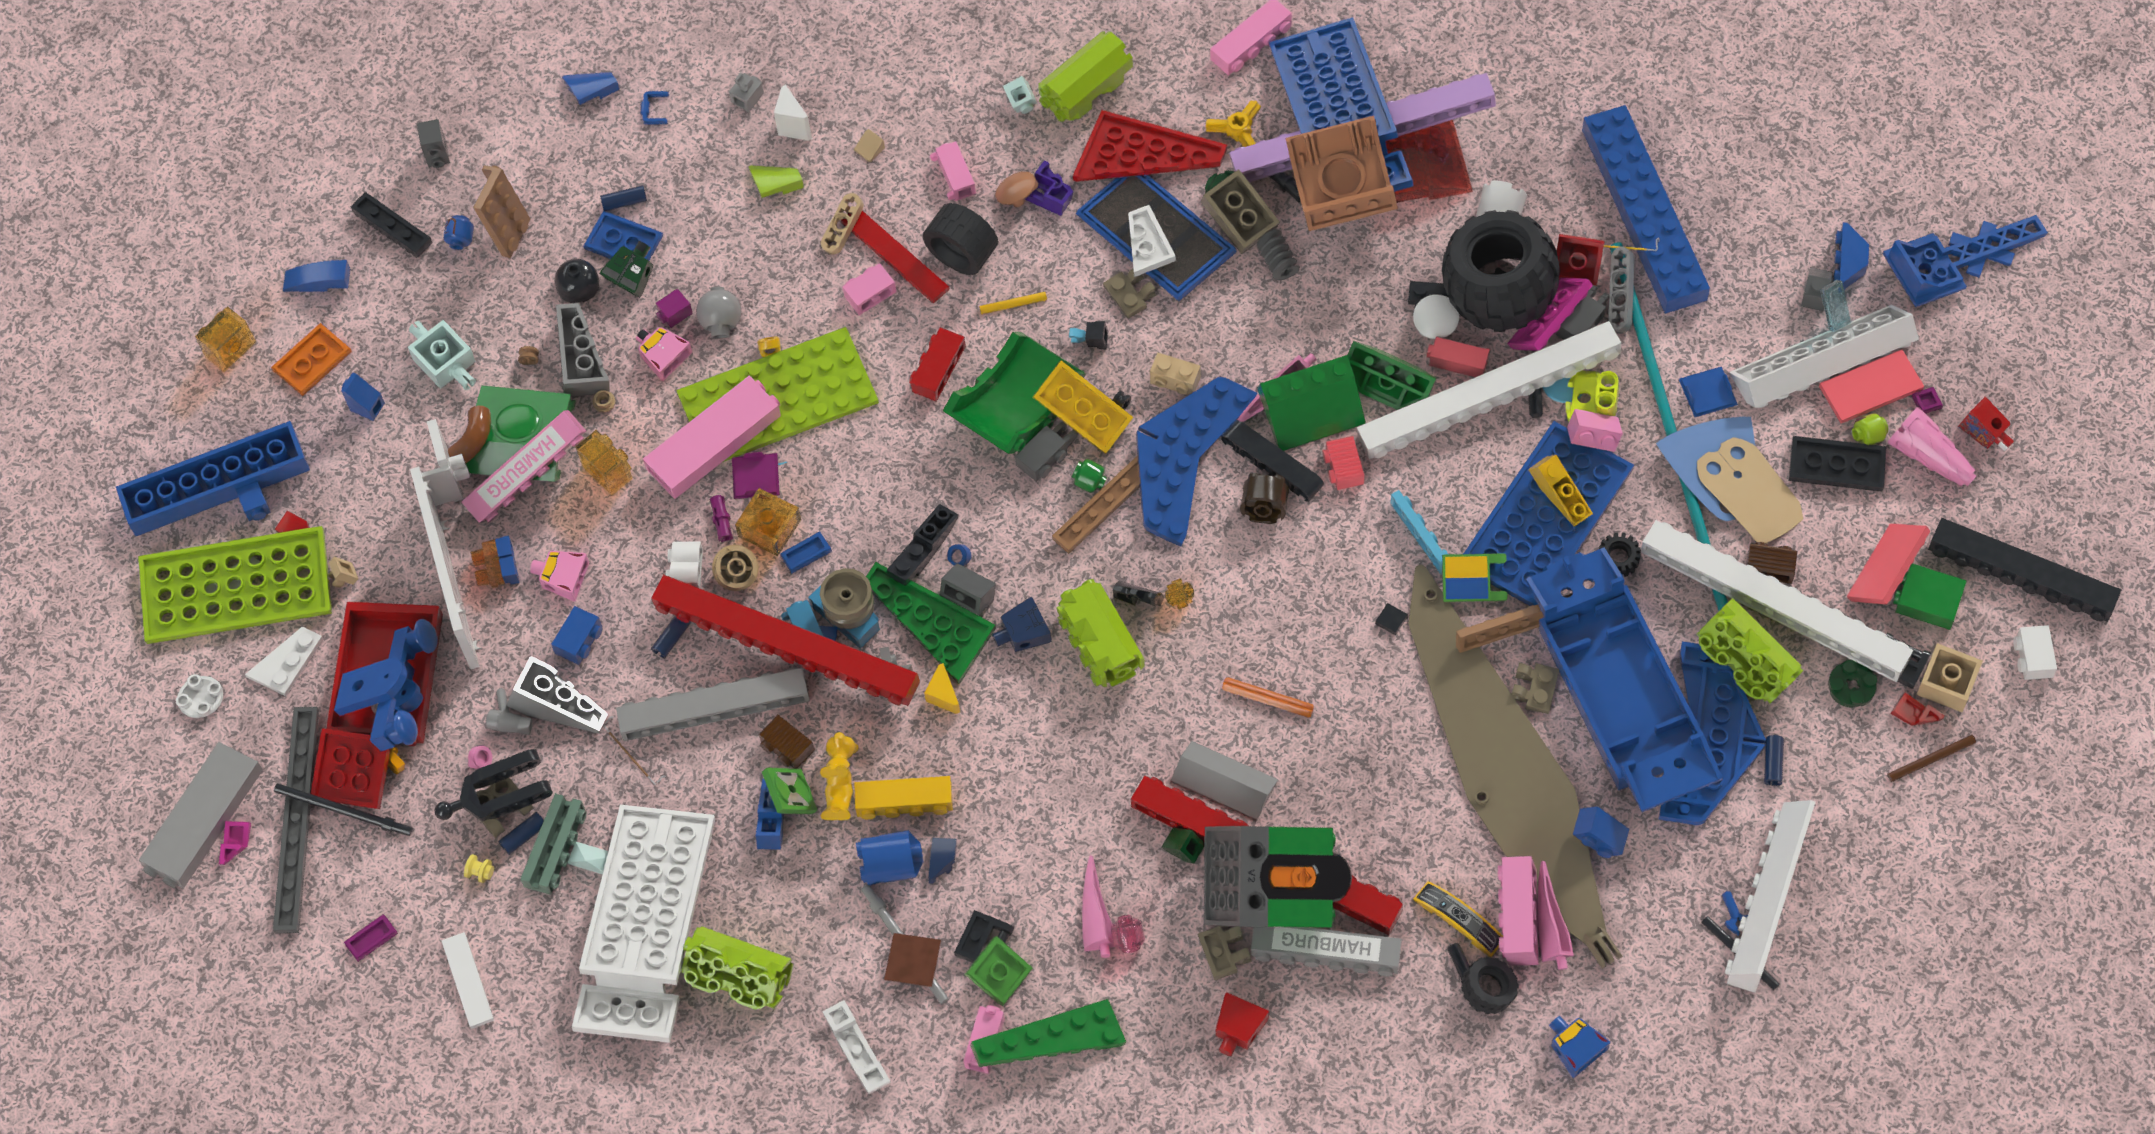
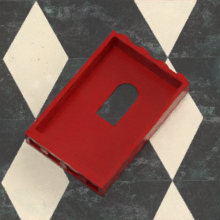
[326,602,443,746]

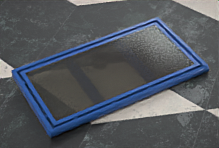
[1076,175,1236,301]

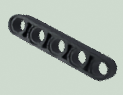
[1221,420,1324,502]

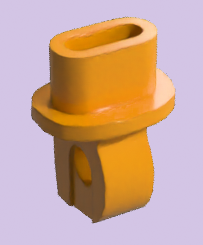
[388,747,405,775]

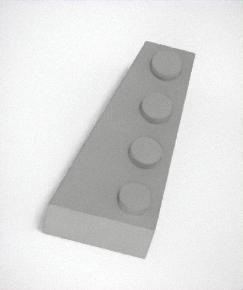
[556,303,610,397]

